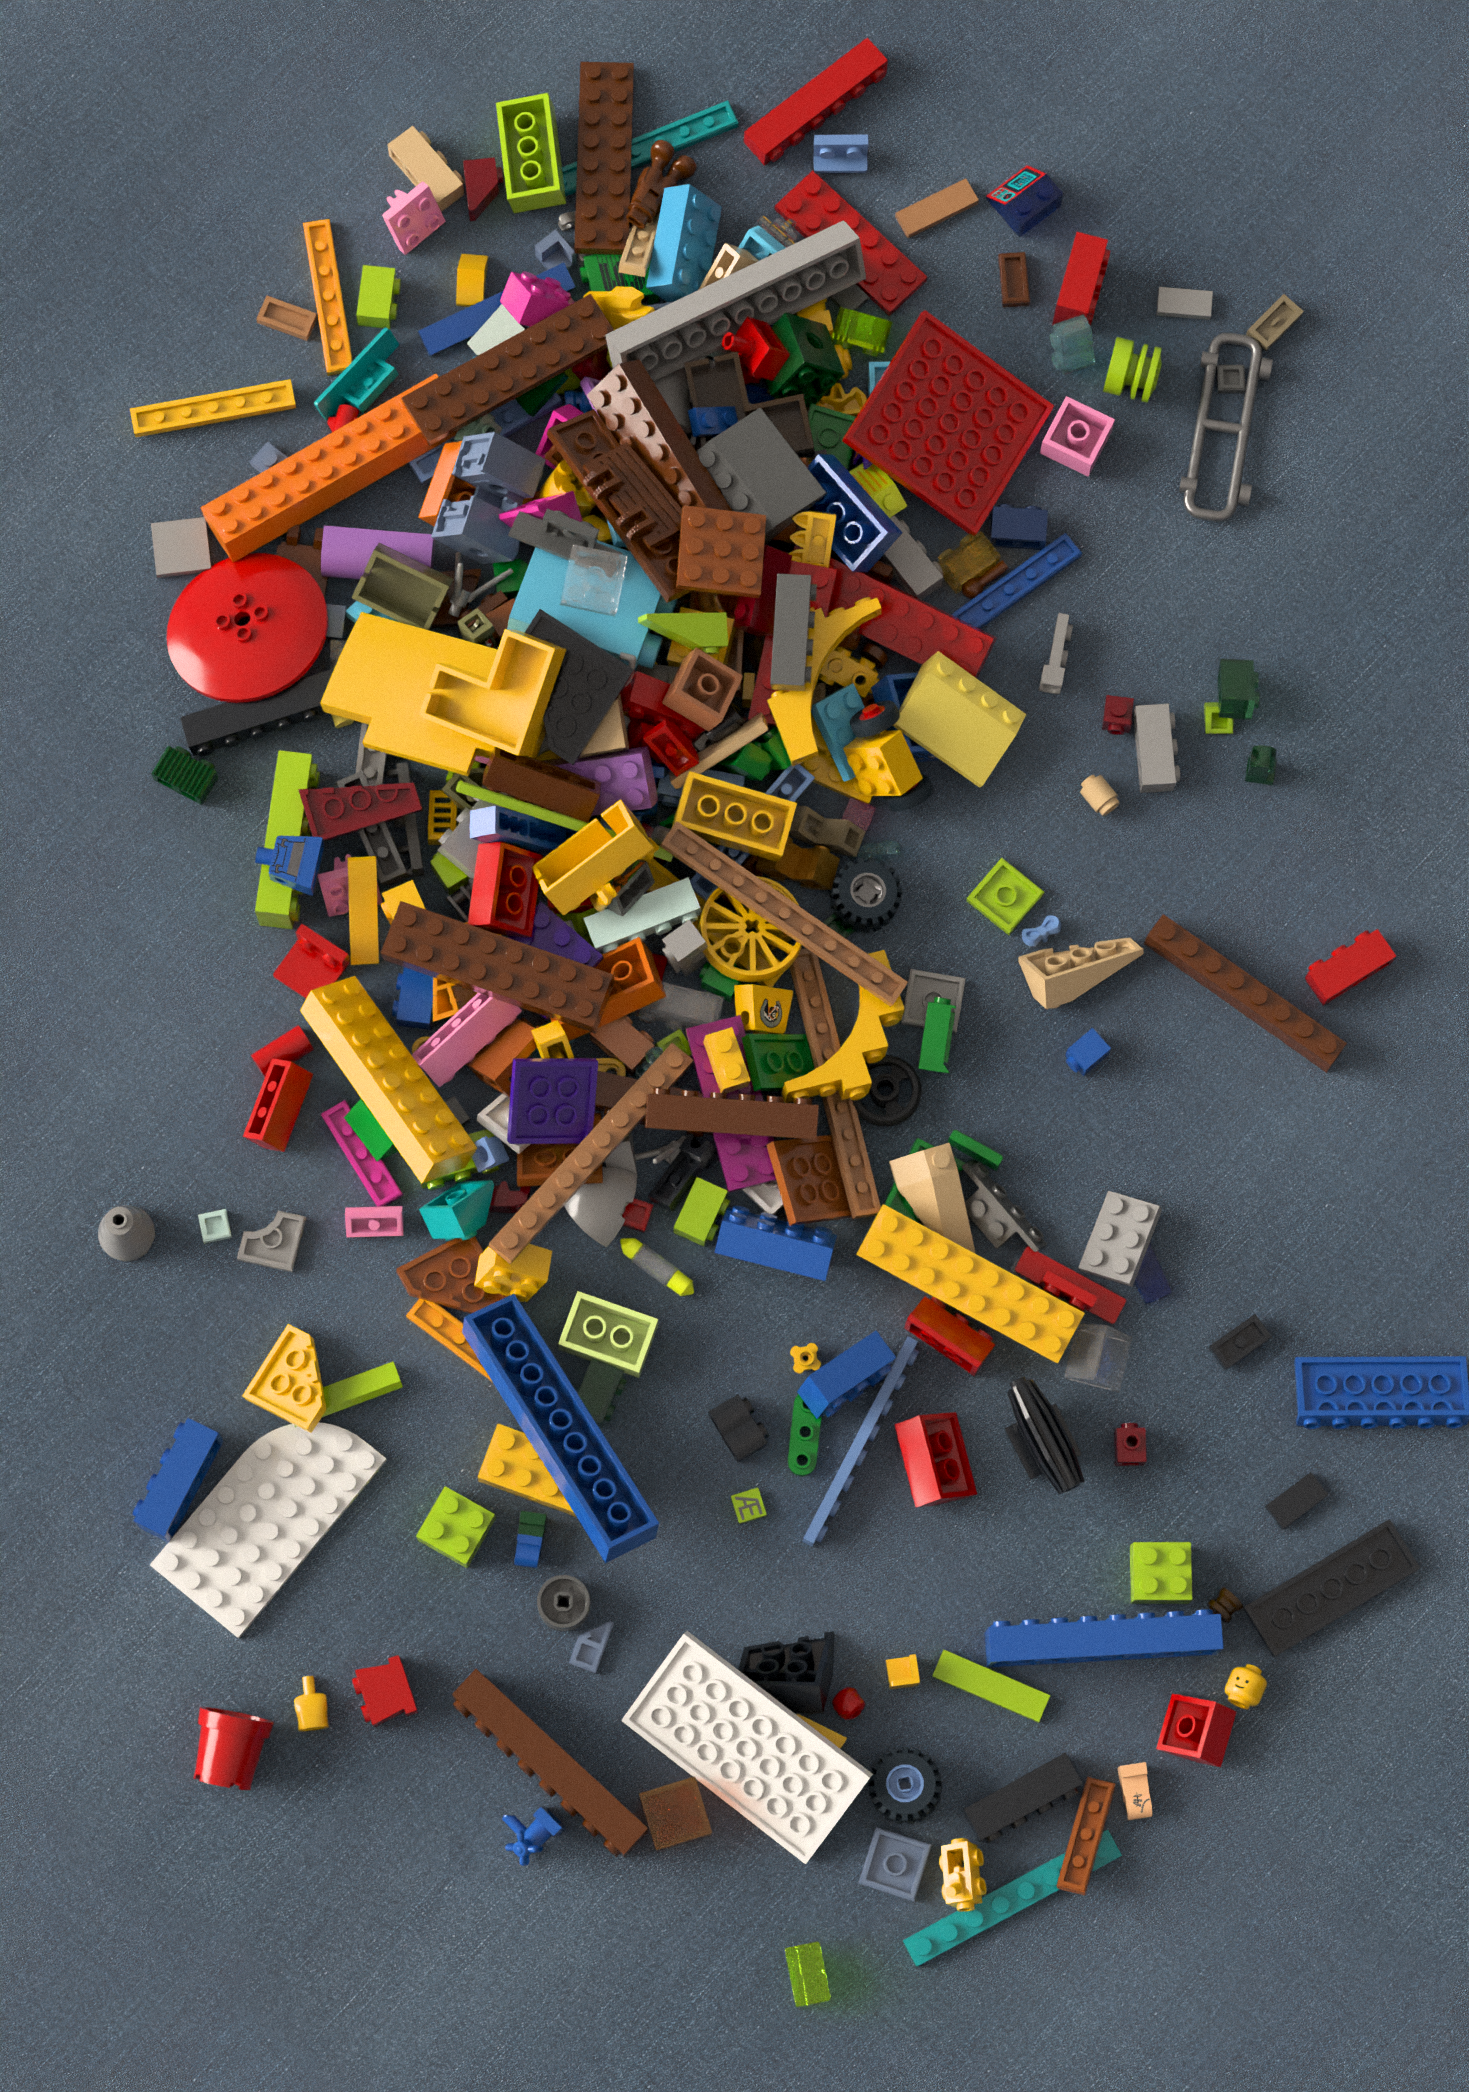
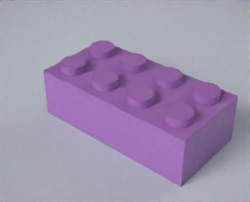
[541,746,658,816]

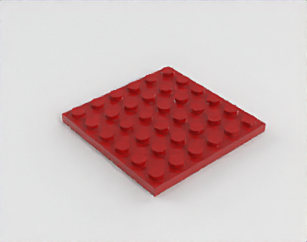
[842,310,1054,537]

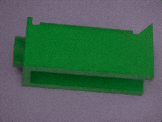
[918,997,956,1073]

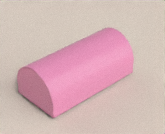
[345,1206,404,1237]

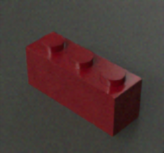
[733,545,793,636]

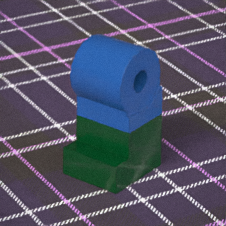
[514,1511,547,1568]

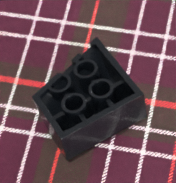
[738,1631,835,1714]

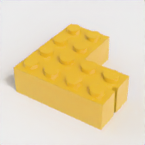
[419,629,566,756]

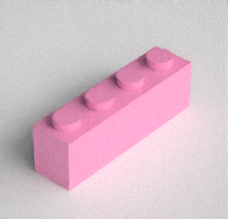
[412,993,522,1088]

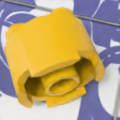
[539,460,596,518]

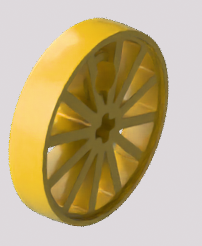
[698,876,802,982]

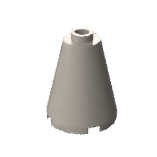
[98,1205,155,1262]

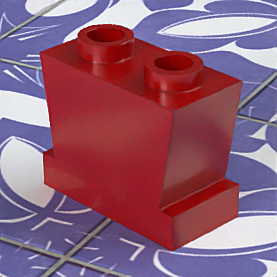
[352,1655,418,1728]

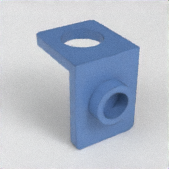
[472,1136,509,1173]

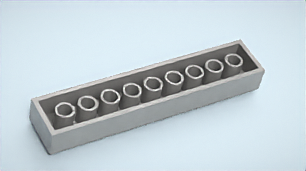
[605,220,866,382]

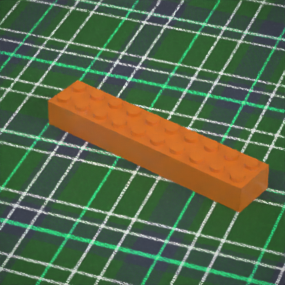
[200,374,458,563]

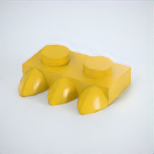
[789,510,836,568]

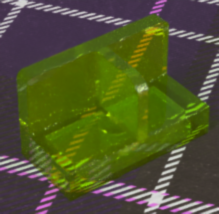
[784,1942,830,2008]

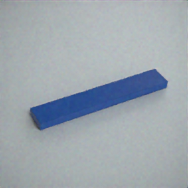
[418,263,575,356]
[951,533,1082,629]

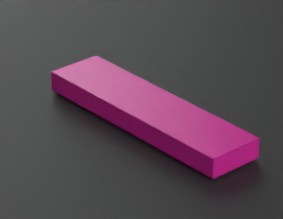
[321,1100,403,1207]

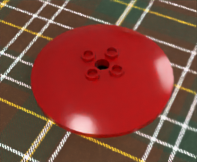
[167,553,329,703]

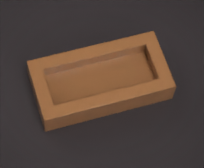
[256,295,317,341]

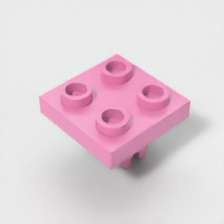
[382,181,446,255]
[318,854,383,917]

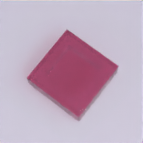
[841,798,876,834]

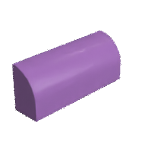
[321,526,435,579]

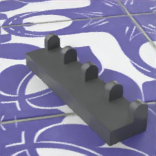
[387,762,425,878]

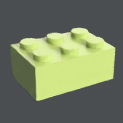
[558,1291,658,1378]

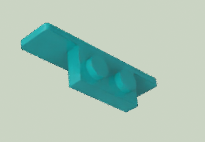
[314,327,399,421]

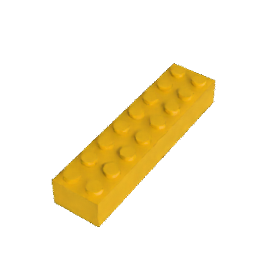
[300,976,477,1184]
[855,1204,1085,1363]

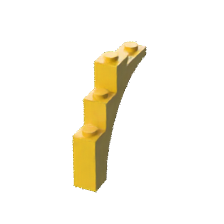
[767,597,882,766]
[782,950,905,1103]

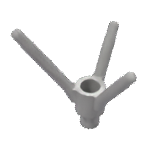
[448,552,513,617]
[635,1136,686,1165]

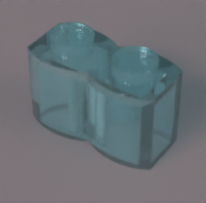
[1050,314,1095,375]

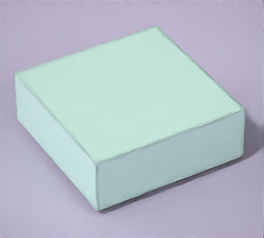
[198,1209,232,1244]

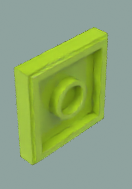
[966,858,1045,935]

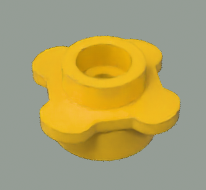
[790,1343,821,1374]

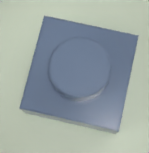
[250,442,288,473]

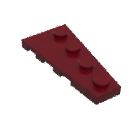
[298,783,423,841]

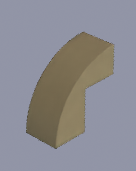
[789,806,865,857]

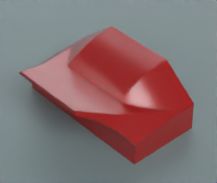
[640,720,699,777]

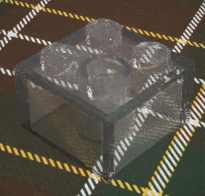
[560,544,628,617]

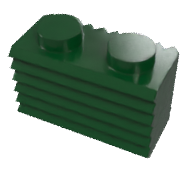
[151,746,218,805]

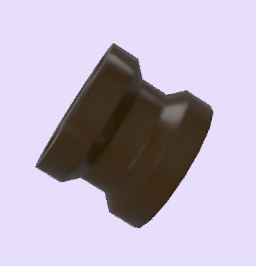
[1207,1587,1244,1624]

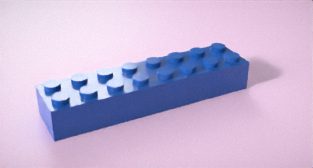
[985,1609,1223,1668]

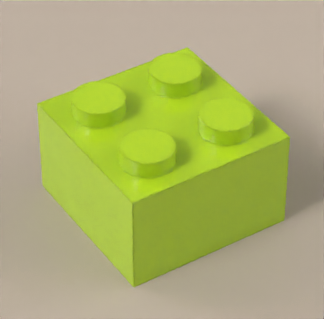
[416,1486,496,1568]
[1130,1542,1192,1604]

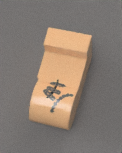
[1117,1762,1152,1820]

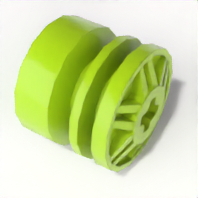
[1103,337,1162,403]

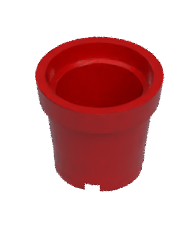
[193,1707,274,1790]

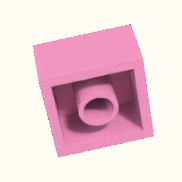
[1040,396,1115,477]

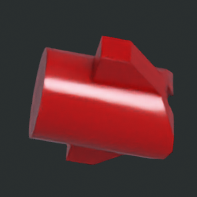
[327,404,359,432]

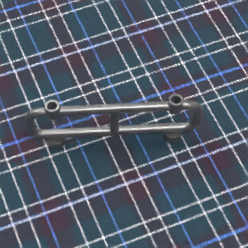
[1179,333,1273,522]

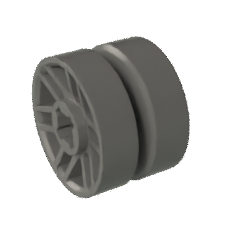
[537,1575,590,1632]

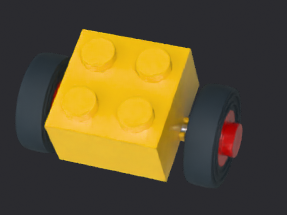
[843,700,934,812]

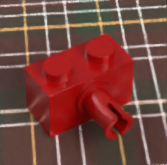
[722,316,790,381]

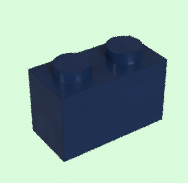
[990,504,1048,550]

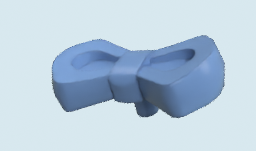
[1022,915,1061,946]

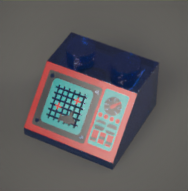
[986,165,1063,237]

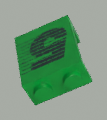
[580,254,659,305]

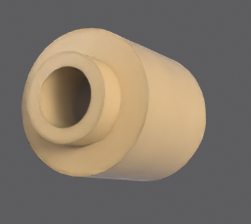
[1080,774,1120,816]

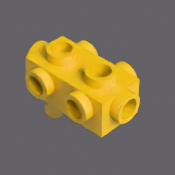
[819,646,880,698]
[939,1838,987,1912]

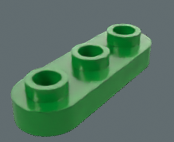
[788,1394,821,1477]

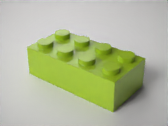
[496,93,566,213]

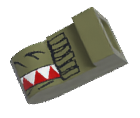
[457,608,497,648]

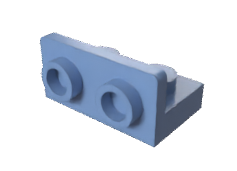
[813,134,868,173]

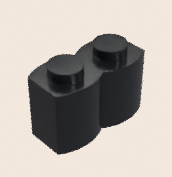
[708,1394,769,1463]

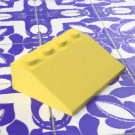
[892,651,1026,788]

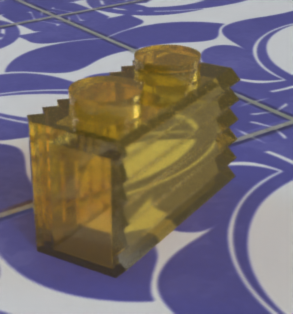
[937,531,1001,594]

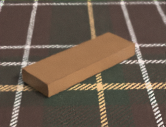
[895,178,979,238]

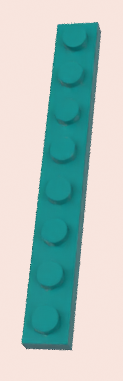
[903,1830,1122,1967]

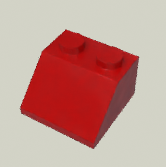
[1156,1693,1236,1767]

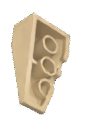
[1018,938,1144,1009]
[889,1143,976,1254]

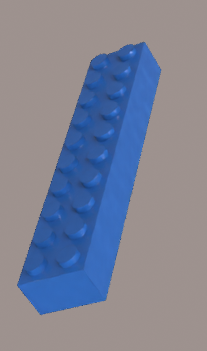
[462,1294,659,1563]

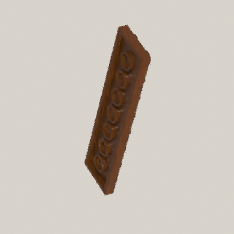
[574,62,634,255]
[401,294,614,446]
[547,409,693,603]

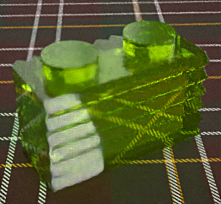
[832,307,894,357]

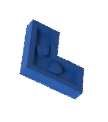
[688,406,738,437]

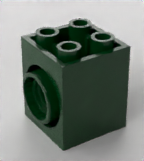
[765,312,845,408]

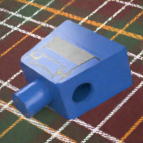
[255,836,325,896]

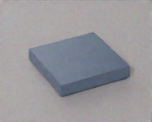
[858,1827,932,1902]

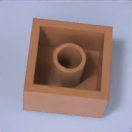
[662,647,743,732]

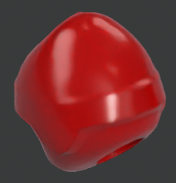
[832,1687,866,1720]

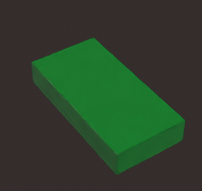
[948,1130,1003,1171]

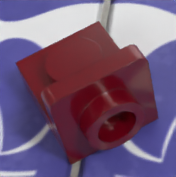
[1102,695,1134,735]

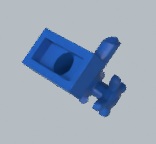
[502,1807,567,1866]

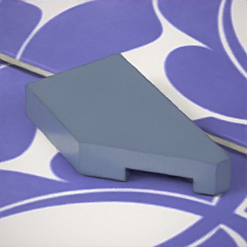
[569,1621,614,1674]

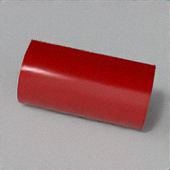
[251,1025,314,1077]

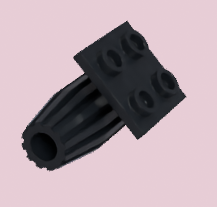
[1005,1376,1085,1495]

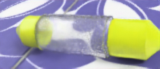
[620,1238,694,1296]

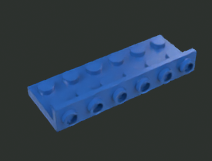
[1294,1356,1469,1429]

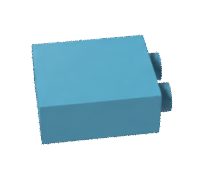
[507,540,678,673]

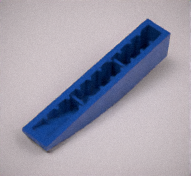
[469,806,578,857]

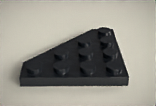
[525,609,635,765]

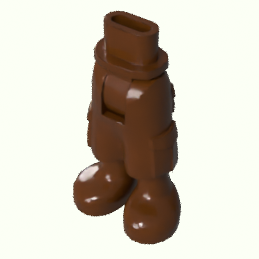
[626,140,697,229]

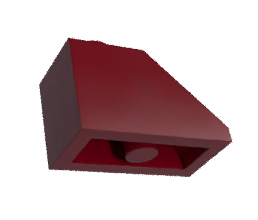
[463,157,503,221]

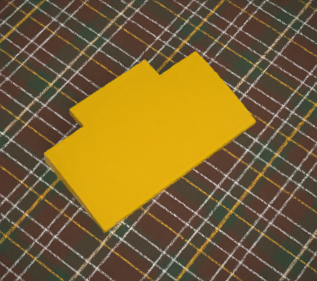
[320,612,546,776]

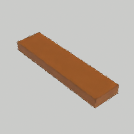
[1057,1777,1116,1896]

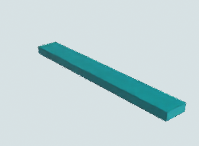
[562,100,739,196]

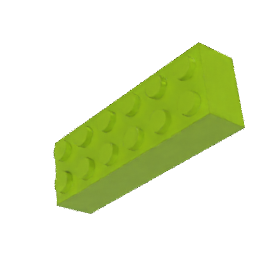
[255,750,320,929]

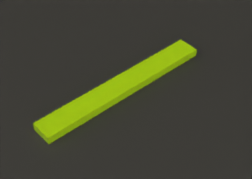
[456,781,673,862]

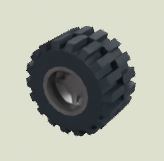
[829,857,902,933]

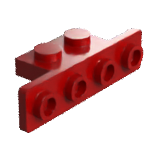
[1014,1247,1126,1324]

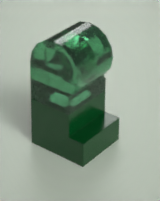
[1245,745,1277,785]

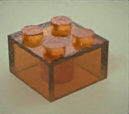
[639,1776,712,1852]

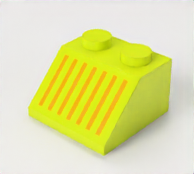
[849,463,907,518]

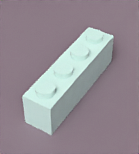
[584,877,702,954]

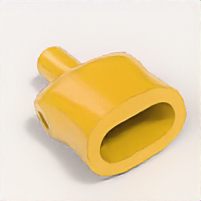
[294,1676,329,1732]

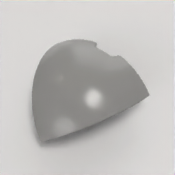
[564,1167,637,1247]

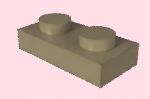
[1246,294,1304,351]

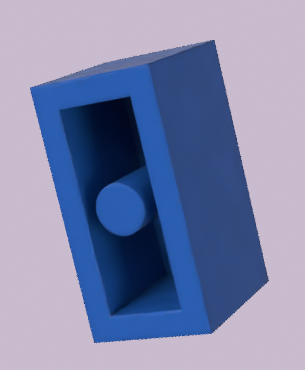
[392,967,433,1030]

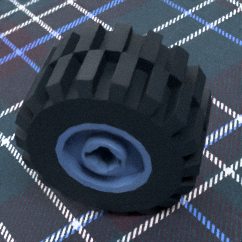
[868,1747,942,1824]

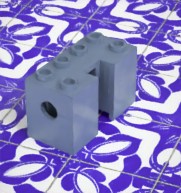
[431,432,546,564]

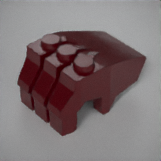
[489,1181,531,1213]

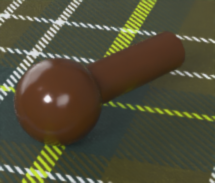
[962,560,1009,599]

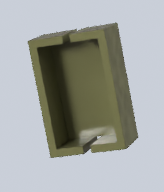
[352,542,454,630]

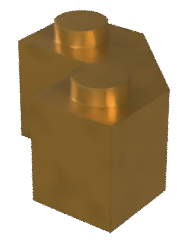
[755,837,840,890]

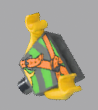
[589,837,660,916]

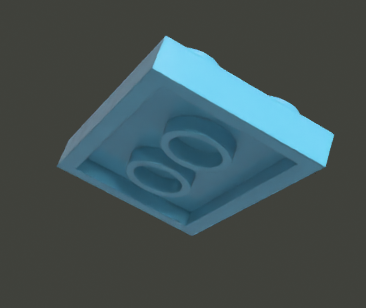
[811,683,865,782]

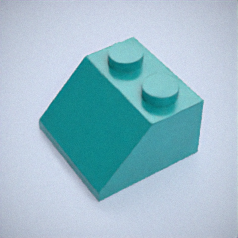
[419,1180,494,1241]

